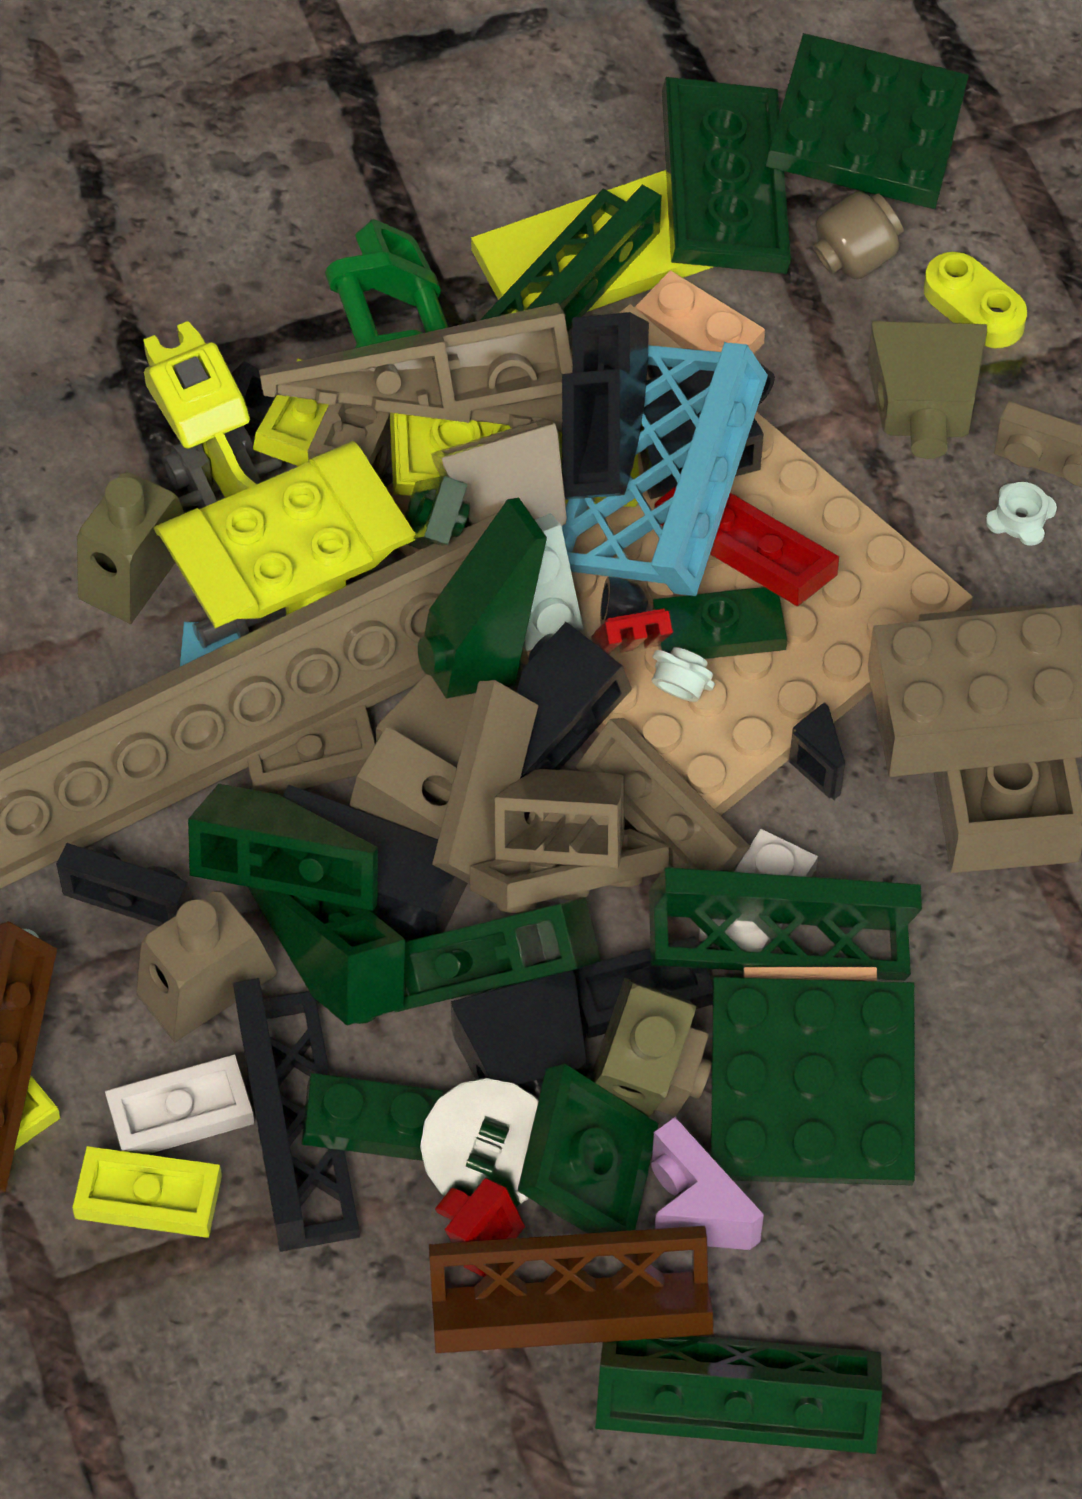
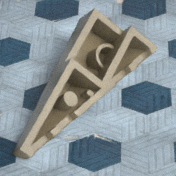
[259,303,572,432]

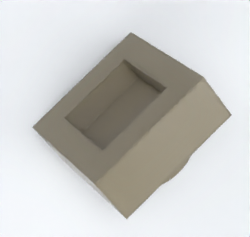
[656,1027,712,1117]

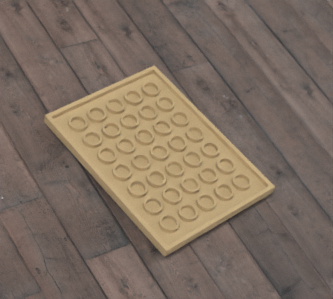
[386,304,973,816]

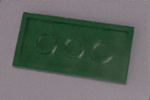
[662,77,791,274]

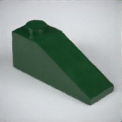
[418,497,547,699]
[188,784,378,911]
[248,887,405,1026]
[394,897,601,1013]

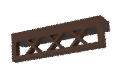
[0,921,57,1193]
[429,1226,714,1354]

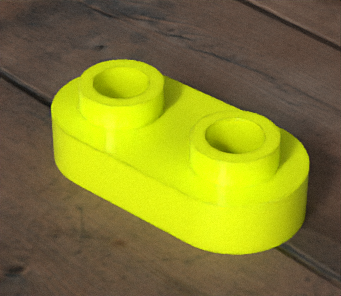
[923,252,1027,348]

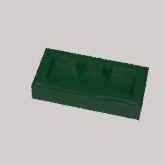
[652,587,787,659]

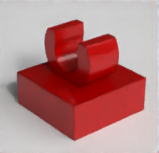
[435,1178,525,1277]

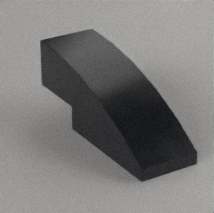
[562,312,649,500]

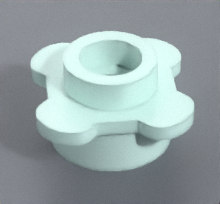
[986,482,1057,546]
[652,647,715,702]

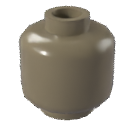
[813,191,904,279]

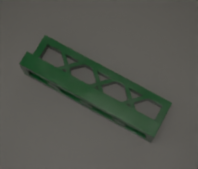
[479,184,662,333]
[649,867,922,981]
[595,1336,882,1454]

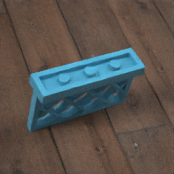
[561,342,768,596]

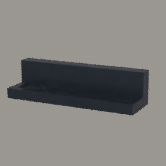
[233,978,360,1252]

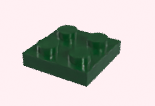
[517,1064,659,1233]

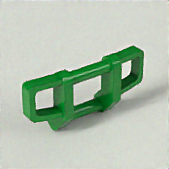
[325,219,449,349]

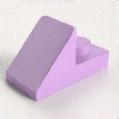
[651,1117,764,1250]

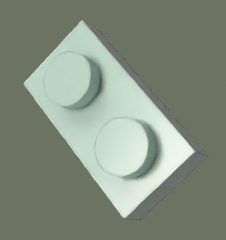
[523,513,583,651]

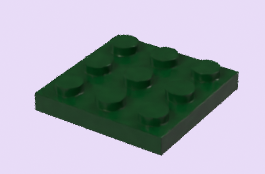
[766,33,969,209]
[710,977,915,1186]

